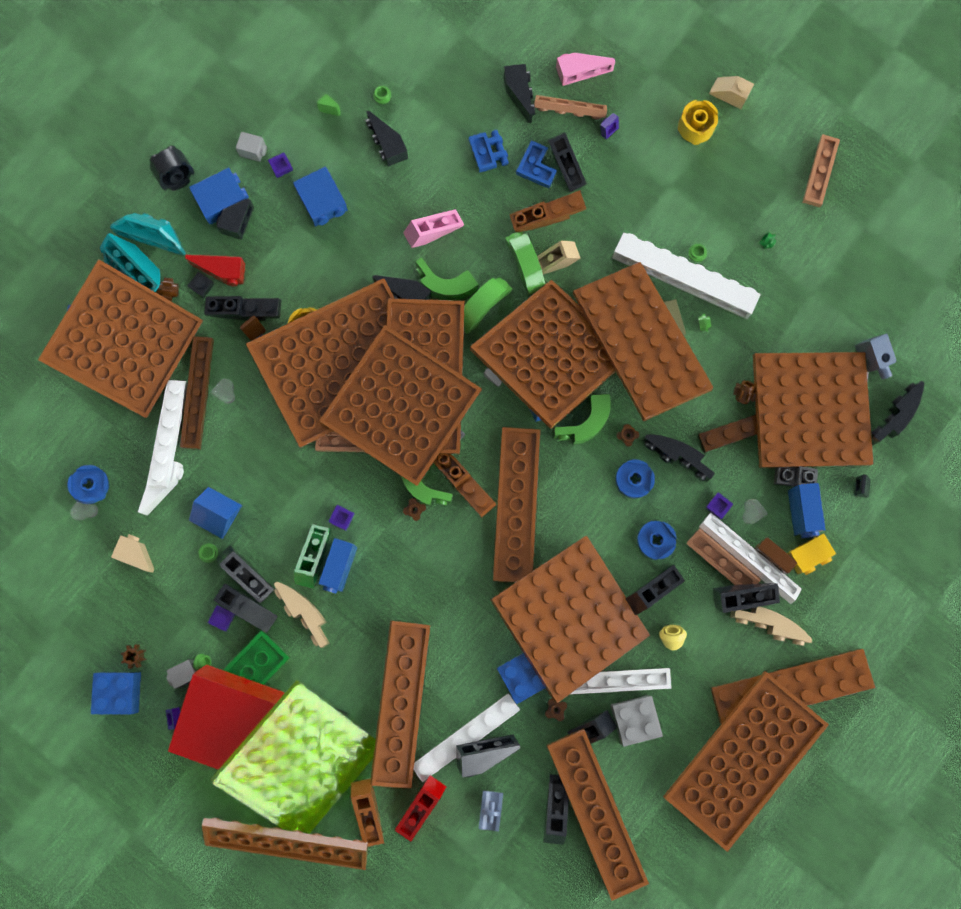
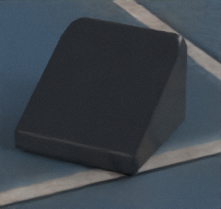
[854,474,871,498]

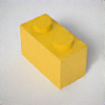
[787,533,836,575]

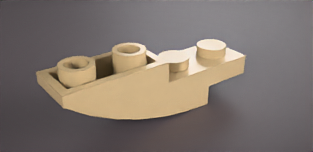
[274,582,330,648]
[730,607,812,646]

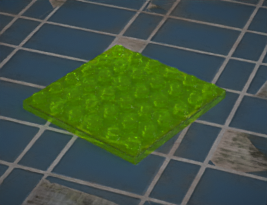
[211,680,376,834]

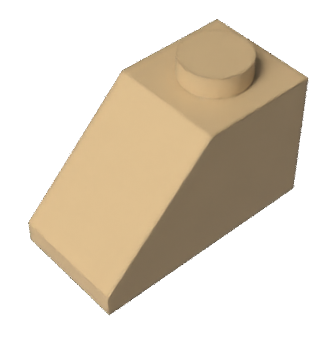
[709,76,754,109]
[537,241,581,275]
[111,534,154,573]

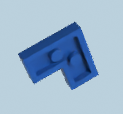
[516,140,557,189]

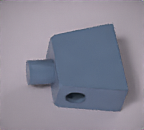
[855,333,896,380]

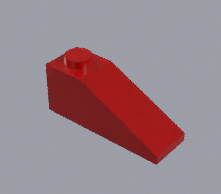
[185,255,245,287]
[395,775,447,842]

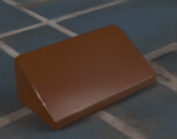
[754,538,797,574]

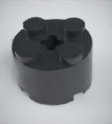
[149,146,194,191]

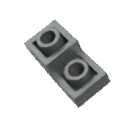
[774,466,818,487]

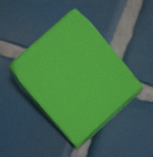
[317,94,341,116]

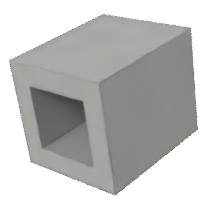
[236,132,267,162]
[166,659,196,689]

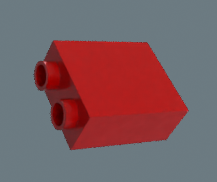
[168,664,300,785]

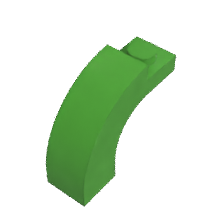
[505,232,545,295]
[415,257,478,301]
[464,277,513,334]
[553,394,611,445]
[402,477,453,507]

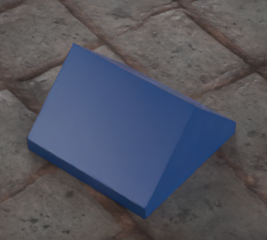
[189,487,242,539]

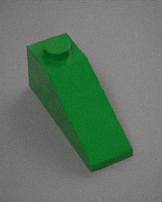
[294,524,331,589]

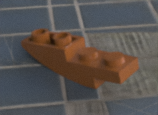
[509,190,586,232]
[433,454,496,518]

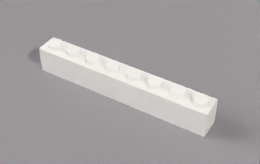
[612,233,761,319]

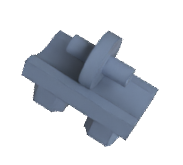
[479,790,503,832]

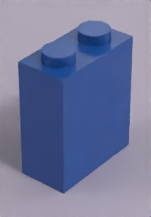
[293,166,348,227]
[189,168,249,225]
[788,483,826,539]
[319,538,358,594]

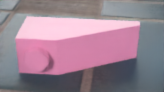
[556,53,615,86]
[403,209,464,248]

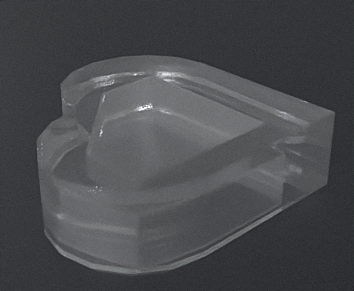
[211,378,235,404]
[743,499,768,524]
[71,502,98,521]

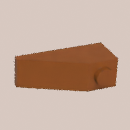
[351,778,384,847]

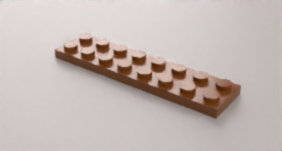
[493,427,540,582]
[370,621,430,789]
[710,649,875,724]
[547,729,649,901]
[202,818,368,870]

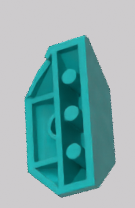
[110,213,186,256]
[100,233,160,292]

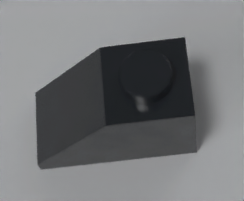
[216,199,254,240]
[567,710,617,744]

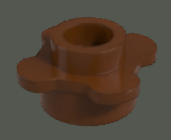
[616,424,639,447]
[403,498,426,521]
[545,699,567,721]

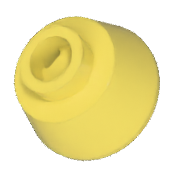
[659,625,687,650]

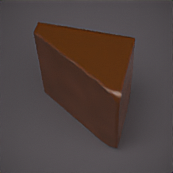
[240,316,266,341]

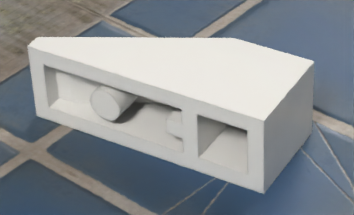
[138,461,184,516]

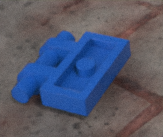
[468,130,509,173]

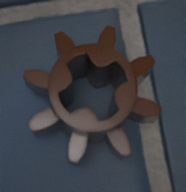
[157,277,179,302]
[733,380,757,404]
[120,644,147,669]

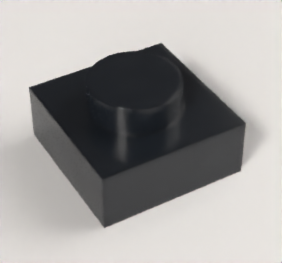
[187,271,215,298]

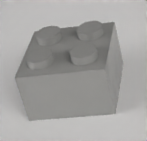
[610,695,663,746]

